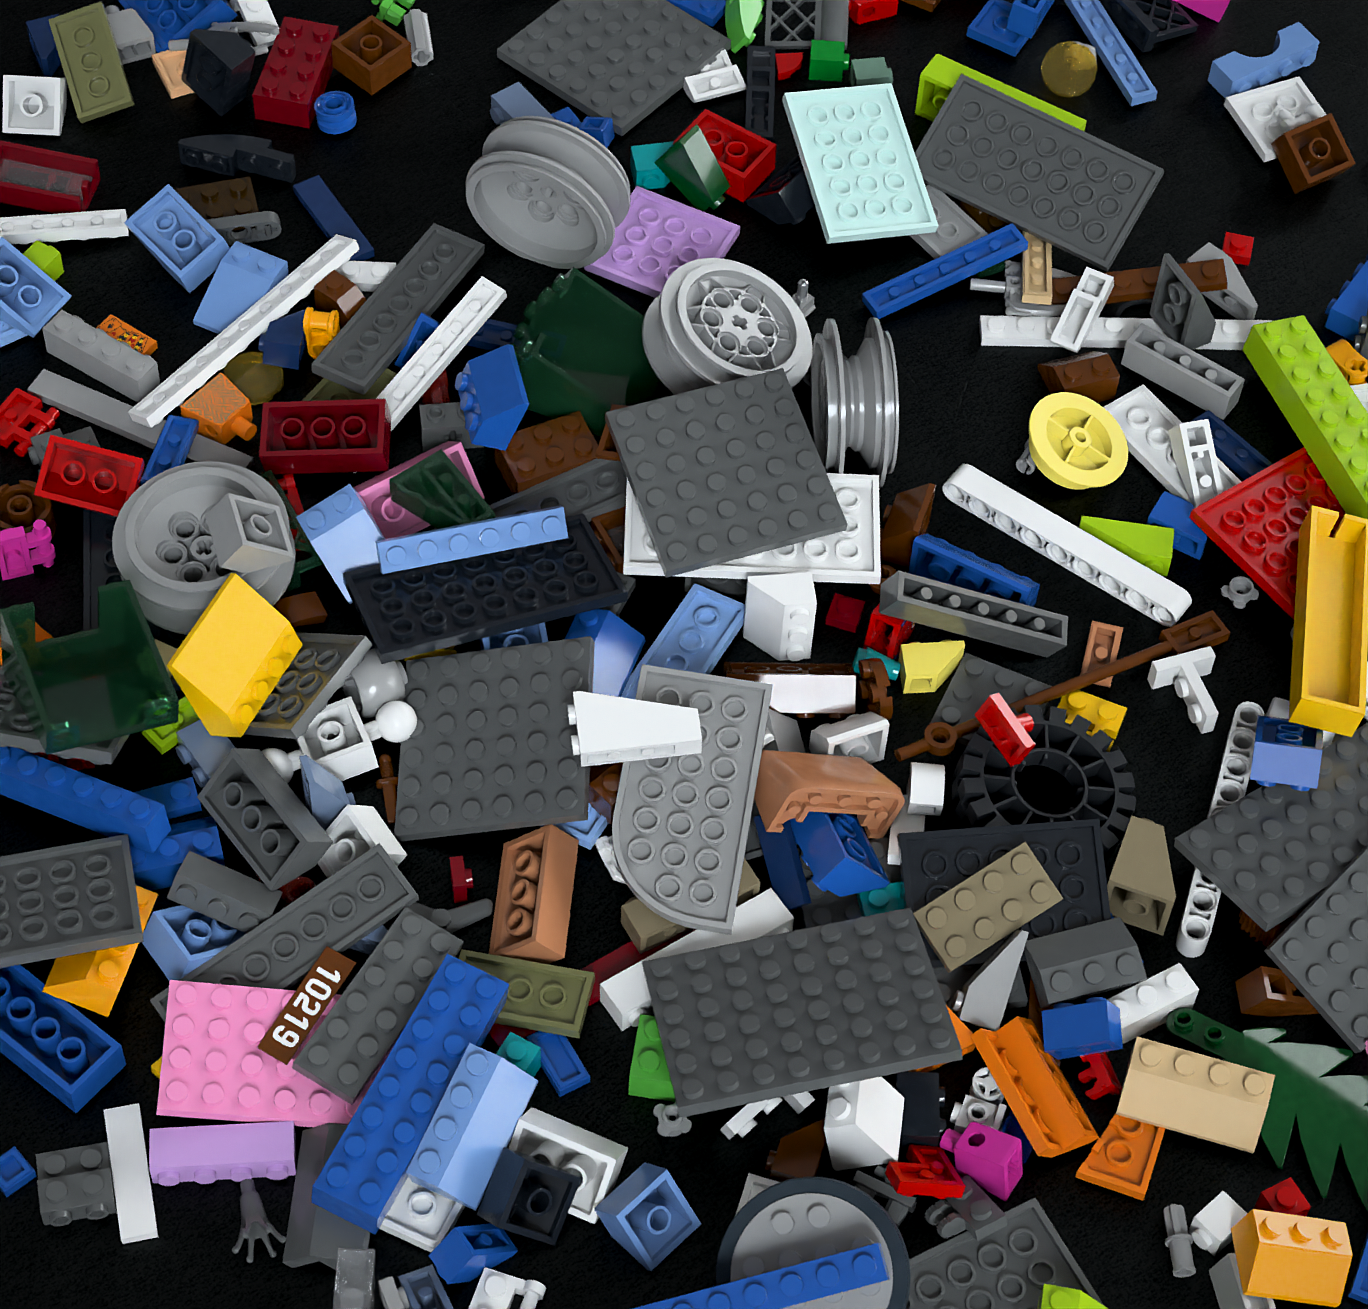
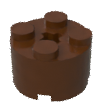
[0,480,57,550]

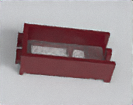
[0,140,101,214]

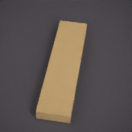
[1021,231,1052,305]

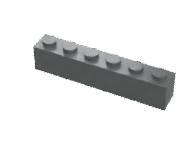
[879,571,1068,658]

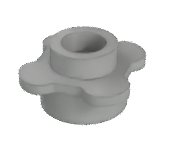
[1221,576,1259,609]
[653,1102,692,1137]

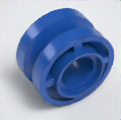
[314,91,357,134]

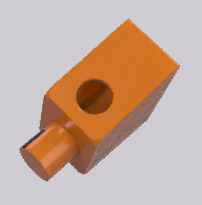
[180,373,257,444]

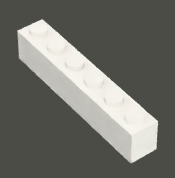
[600,888,794,1031]

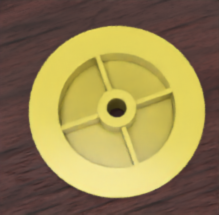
[1028,392,1128,490]

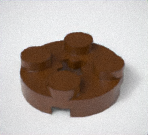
[857,657,893,720]

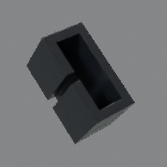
[893,1071,946,1151]

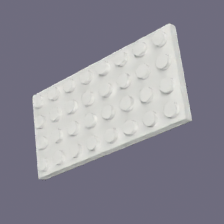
[623,473,881,584]

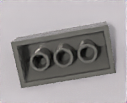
[197,748,333,891]

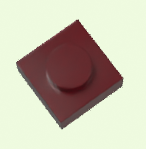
[825,593,865,633]
[449,856,473,903]

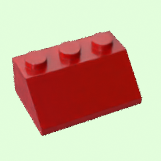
[34,434,145,517]

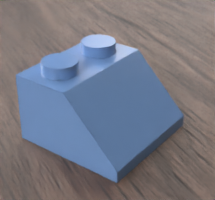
[594,1162,701,1271]

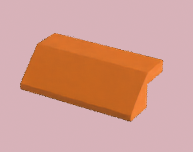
[970,1016,1099,1158]

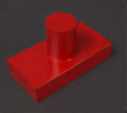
[974,693,1036,767]

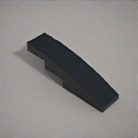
[745,46,776,140]

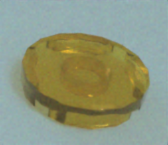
[1041,41,1097,98]
[224,352,284,405]

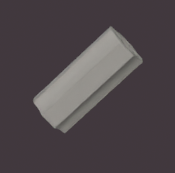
[404,9,433,66]

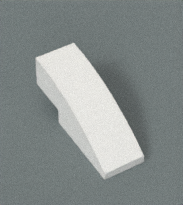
[1050,267,1114,353]

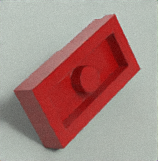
[1078,1052,1122,1100]

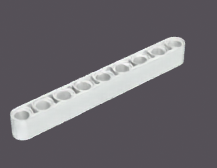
[942,464,1192,627]
[1176,701,1264,958]

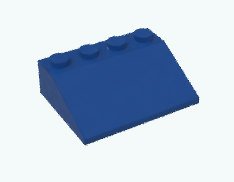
[119,0,238,53]

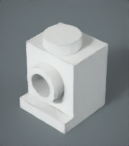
[949,1095,1007,1134]

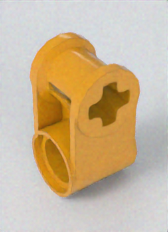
[303,307,340,359]
[1326,339,1368,386]

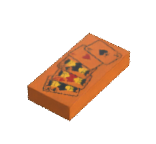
[96,314,158,356]

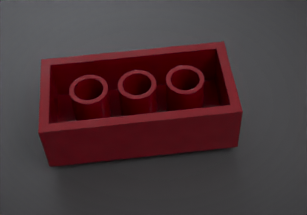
[253,17,339,129]
[259,399,391,474]

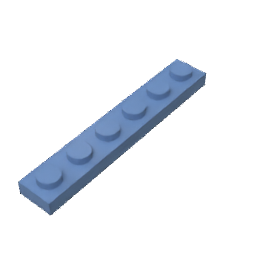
[1064,0,1157,106]
[375,505,568,574]

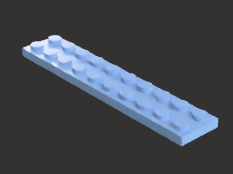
[540,583,745,850]

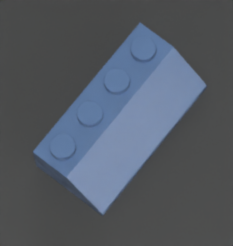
[406,1043,538,1211]

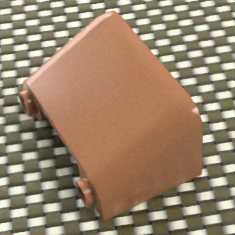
[754,750,905,839]

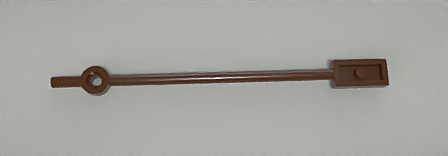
[894,610,1230,762]

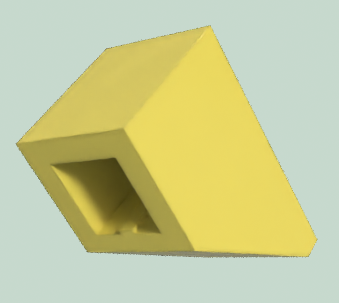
[898,640,965,694]

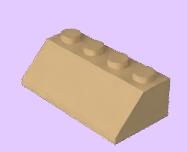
[1116,1036,1275,1153]

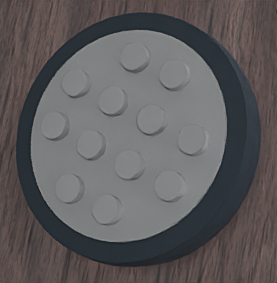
[716,1177,910,1309]

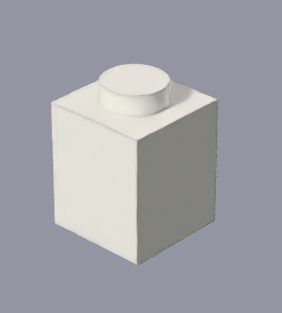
[1188,1191,1248,1257]

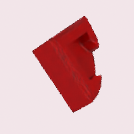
[775,52,803,80]

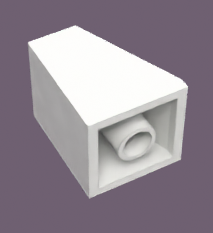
[824,1076,904,1171]

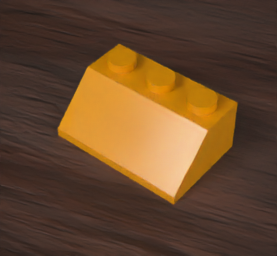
[1231,1209,1353,1307]

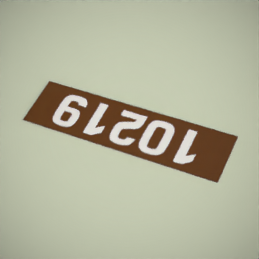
[257,946,356,1065]

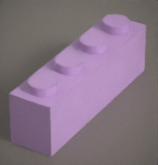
[149,1121,296,1186]

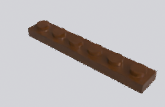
[1051,259,1227,305]

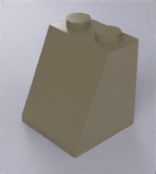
[1107,815,1176,936]

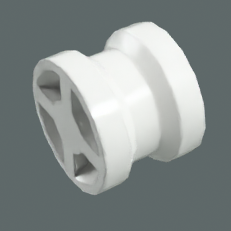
[969,1067,1004,1106]

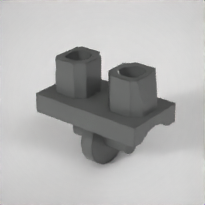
[853,1165,917,1227]

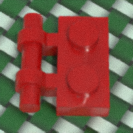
[0,387,60,457]

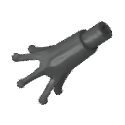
[232,1179,286,1263]

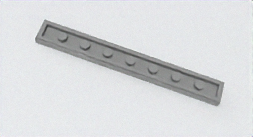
[27,369,254,470]

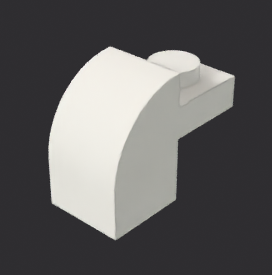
[906,762,945,816]

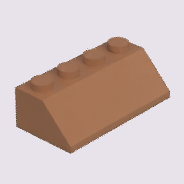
[489,824,579,964]

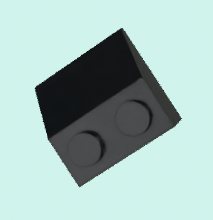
[477,1147,582,1246]

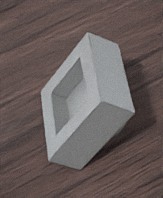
[378,1276,409,1309]

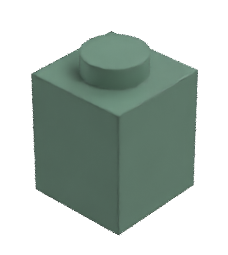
[849,57,893,87]

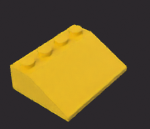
[166,573,303,738]

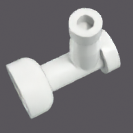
[1273,103,1324,133]

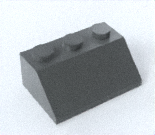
[1024,917,1147,1009]

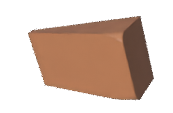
[1080,621,1123,688]

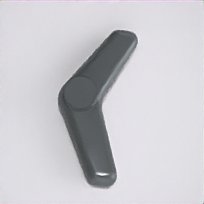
[397,898,493,934]

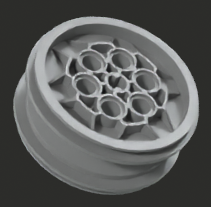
[466,116,631,269]

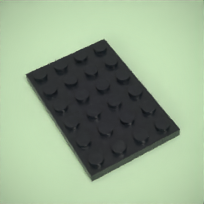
[897,819,1111,969]

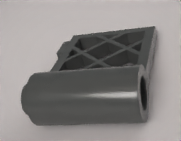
[765,0,849,51]

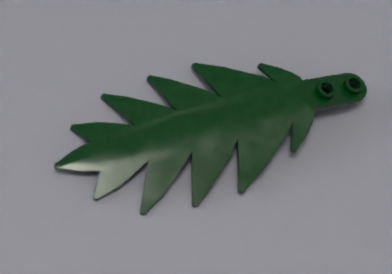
[1166,1008,1368,1213]

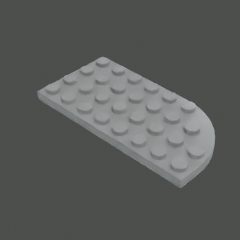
[612,664,773,935]

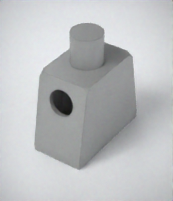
[105,5,156,65]

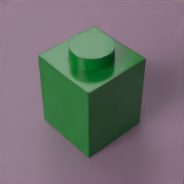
[809,40,849,82]

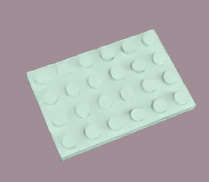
[782,83,938,244]

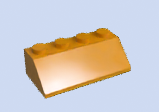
[42,885,158,1017]

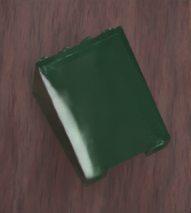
[509,267,664,437]
[0,580,179,755]

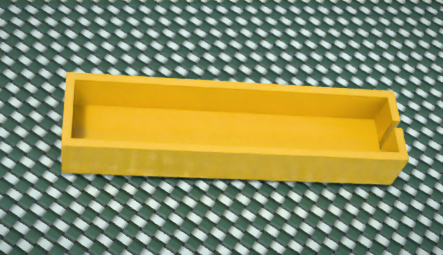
[1288,505,1368,737]

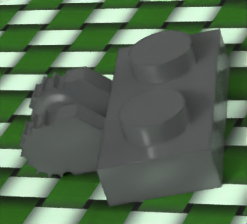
[925,1174,1008,1241]

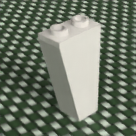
[567,691,702,767]

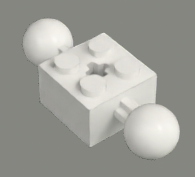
[261,696,417,784]

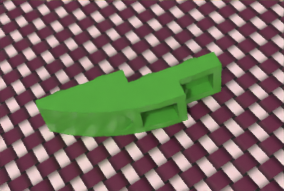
[725,0,765,54]

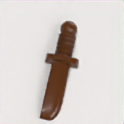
[376,754,398,824]

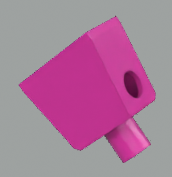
[940,1122,1023,1201]

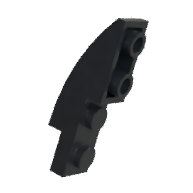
[178,134,296,183]

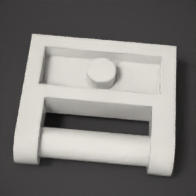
[469,1267,546,1309]

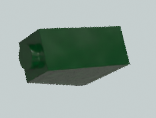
[654,124,731,212]

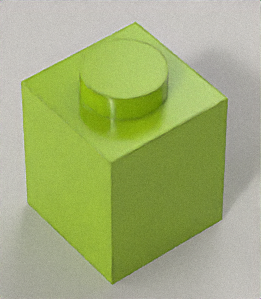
[23,240,64,281]

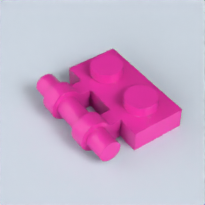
[0,519,56,581]

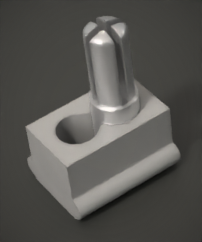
[791,279,816,318]

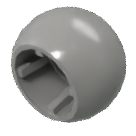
[342,649,408,720]

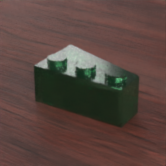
[389,449,495,529]

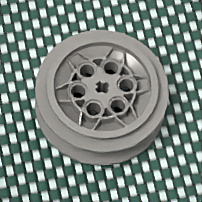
[642,258,813,395]
[811,317,899,488]
[112,461,296,635]

